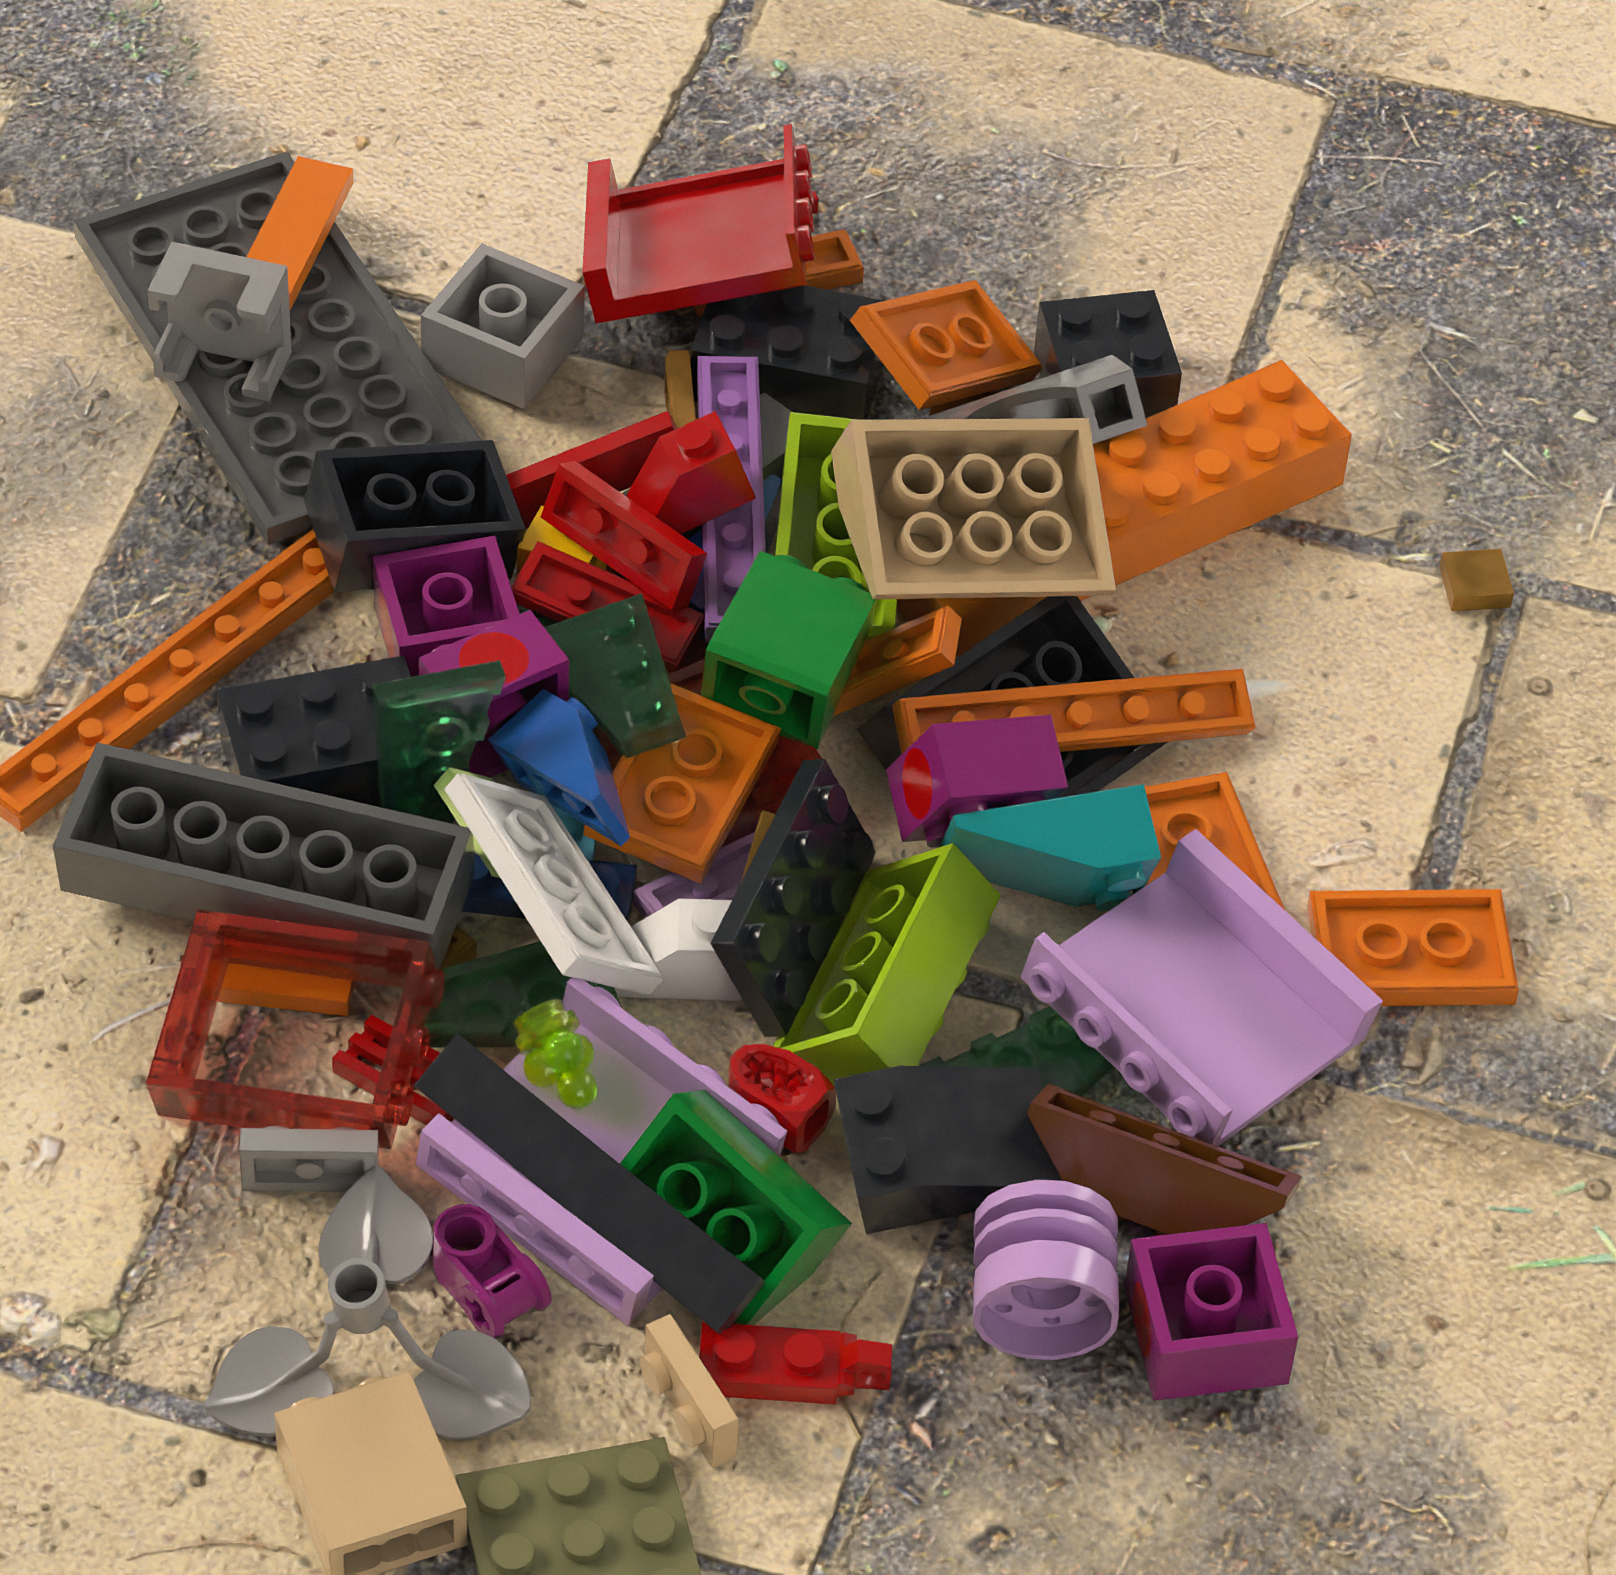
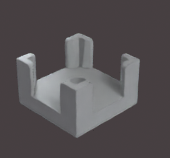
[148,242,292,401]

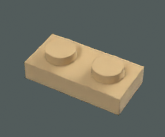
[640,1314,739,1468]

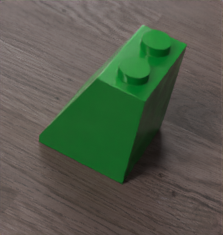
[701,551,877,750]

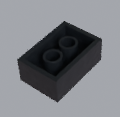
[690,285,884,420]
[304,440,526,592]
[217,655,435,808]

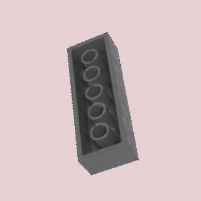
[53,742,475,979]

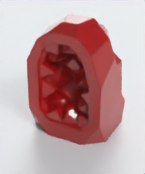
[728,1044,837,1153]

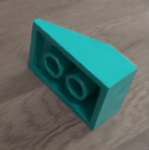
[939,784,1161,911]

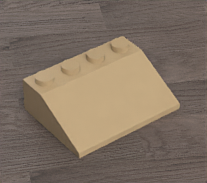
[831,418,1116,599]

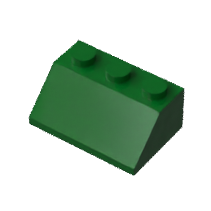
[620,1090,852,1325]

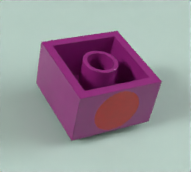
[373,536,519,695]
[419,610,569,778]
[886,715,1068,848]
[1124,1223,1299,1401]

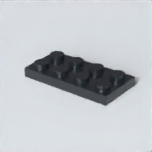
[710,759,876,1037]

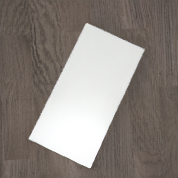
[444,773,663,996]

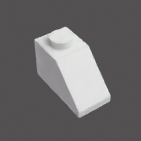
[610,898,742,1001]

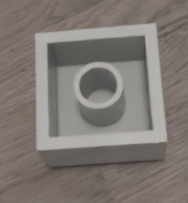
[421,243,585,409]

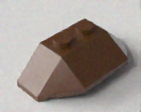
[1027,1083,1302,1236]

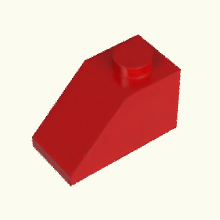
[626,411,756,534]

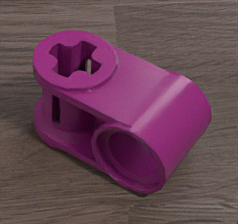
[433,1204,552,1339]

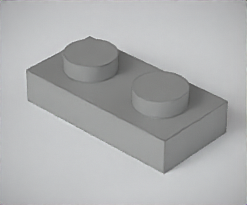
[239,1126,379,1192]

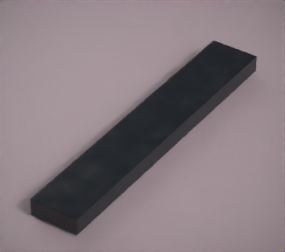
[414,1033,766,1335]

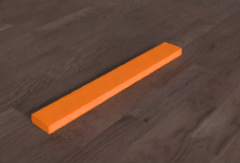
[0,529,334,832]

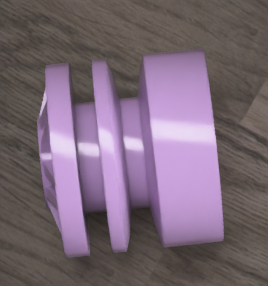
[973,1180,1119,1360]

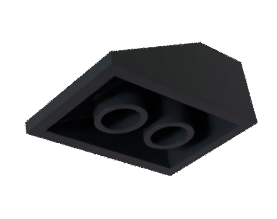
[834,1065,1063,1235]

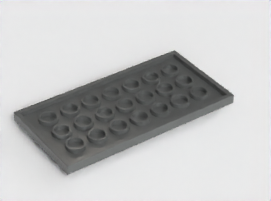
[73,151,482,545]

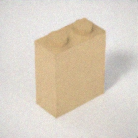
[274,1371,468,1575]

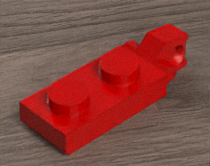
[699,1322,893,1405]

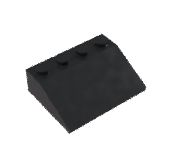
[857,596,1168,798]

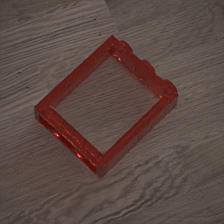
[146,909,444,1149]

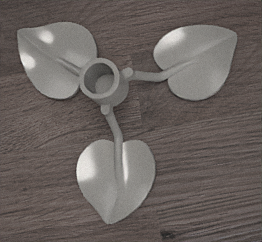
[204,1166,531,1441]

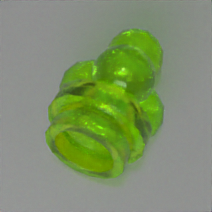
[513,999,597,1109]

